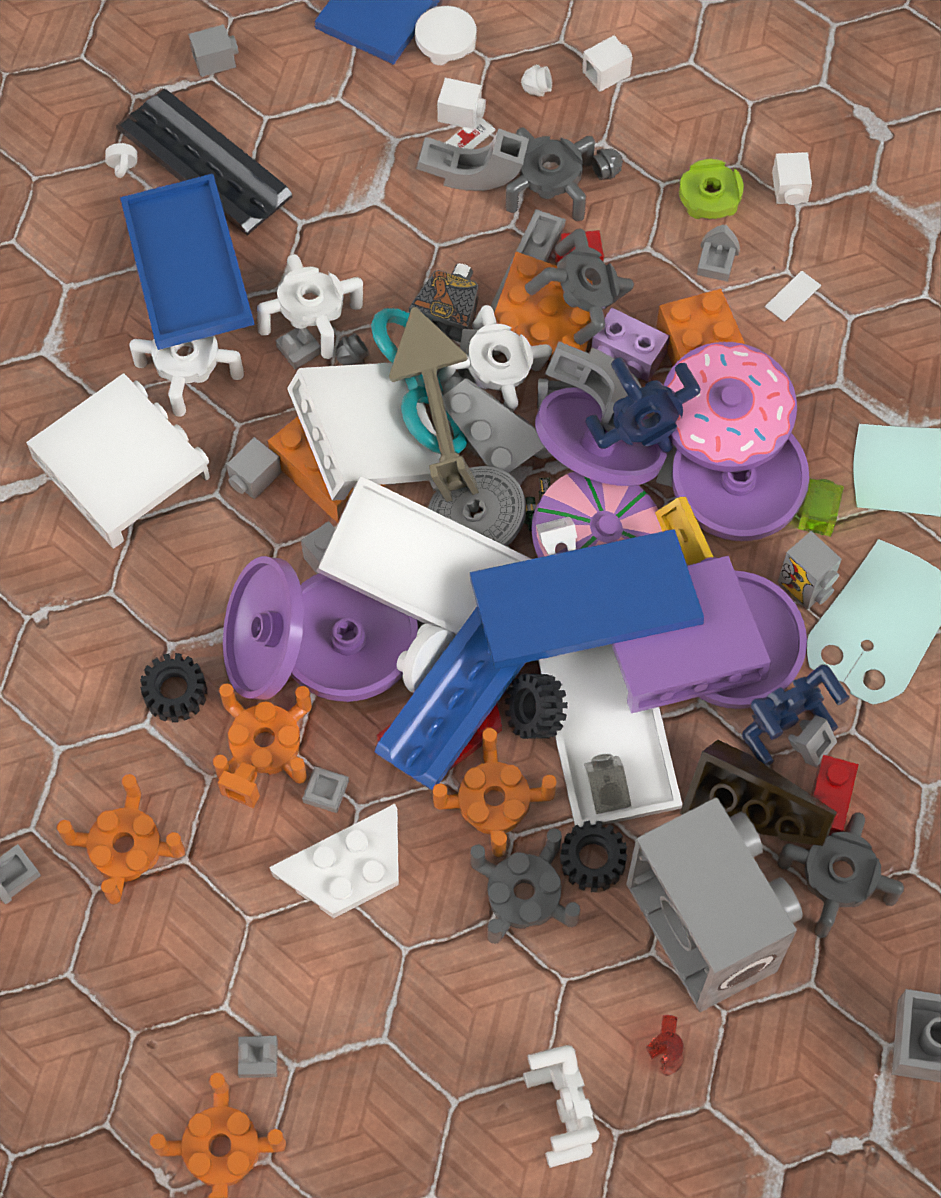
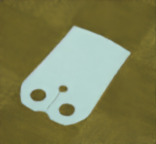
[853,424,941,517]
[807,539,941,705]

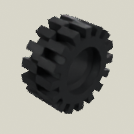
[140,653,207,723]
[505,674,568,739]
[560,820,627,892]

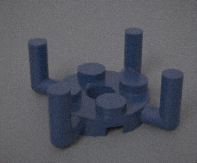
[585,358,701,452]
[742,664,850,766]

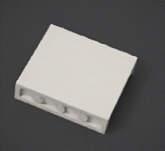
[287,363,441,501]
[27,373,210,549]

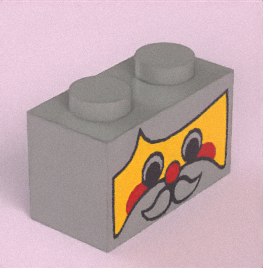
[778,531,842,610]

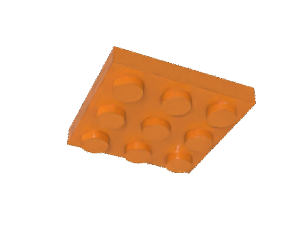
[494,251,593,361]

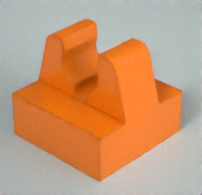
[218,761,260,809]

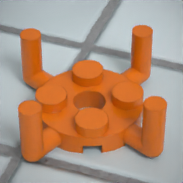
[213,683,312,784]
[433,728,557,857]
[57,774,185,904]
[150,1073,286,1198]

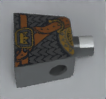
[409,263,478,342]

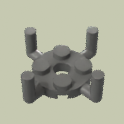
[506,127,595,221]
[525,229,634,345]
[777,812,904,938]
[470,828,580,944]

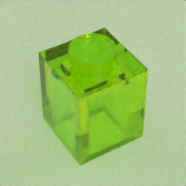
[798,478,844,537]

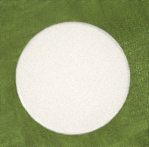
[415,6,476,65]
[397,624,455,693]

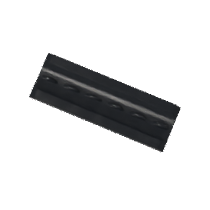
[116,88,292,236]

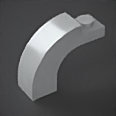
[416,129,529,191]
[545,342,642,431]

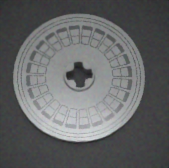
[428,466,526,547]

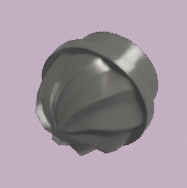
[591,148,623,180]
[336,333,370,365]

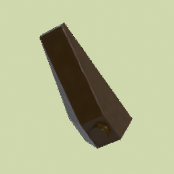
[680,740,837,846]

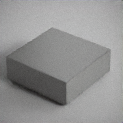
[302,766,349,813]

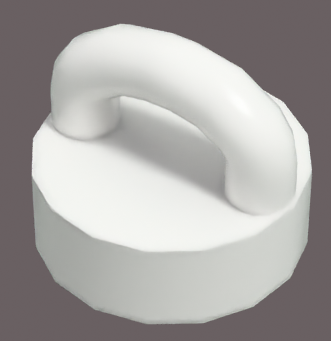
[105,143,137,178]

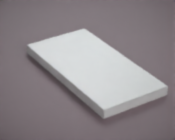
[316,476,531,636]
[538,644,682,827]

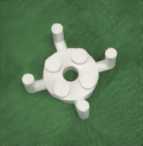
[257,254,363,359]
[438,305,552,412]
[130,336,244,417]
[523,1045,599,1168]

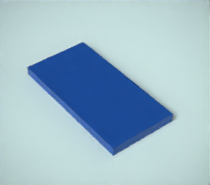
[315,0,440,65]
[120,174,255,350]
[470,529,704,669]

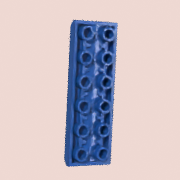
[374,607,525,791]

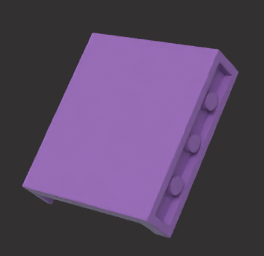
[611,556,771,714]

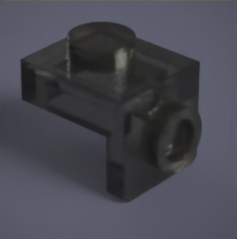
[584,754,632,814]

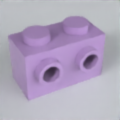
[591,307,670,382]

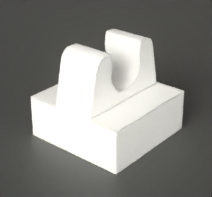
[536,517,578,556]

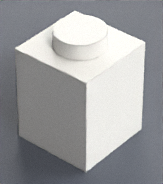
[582,35,633,92]
[437,78,486,129]
[772,152,812,205]

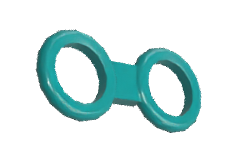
[371,308,468,454]

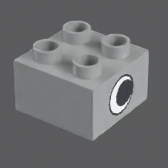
[626,797,803,1012]

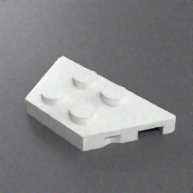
[269,804,399,918]

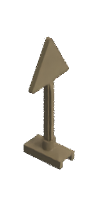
[389,307,479,502]

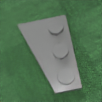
[442,378,545,473]

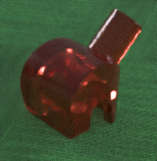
[647,1015,684,1076]

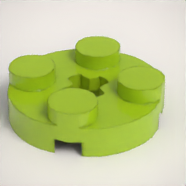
[679,159,744,219]

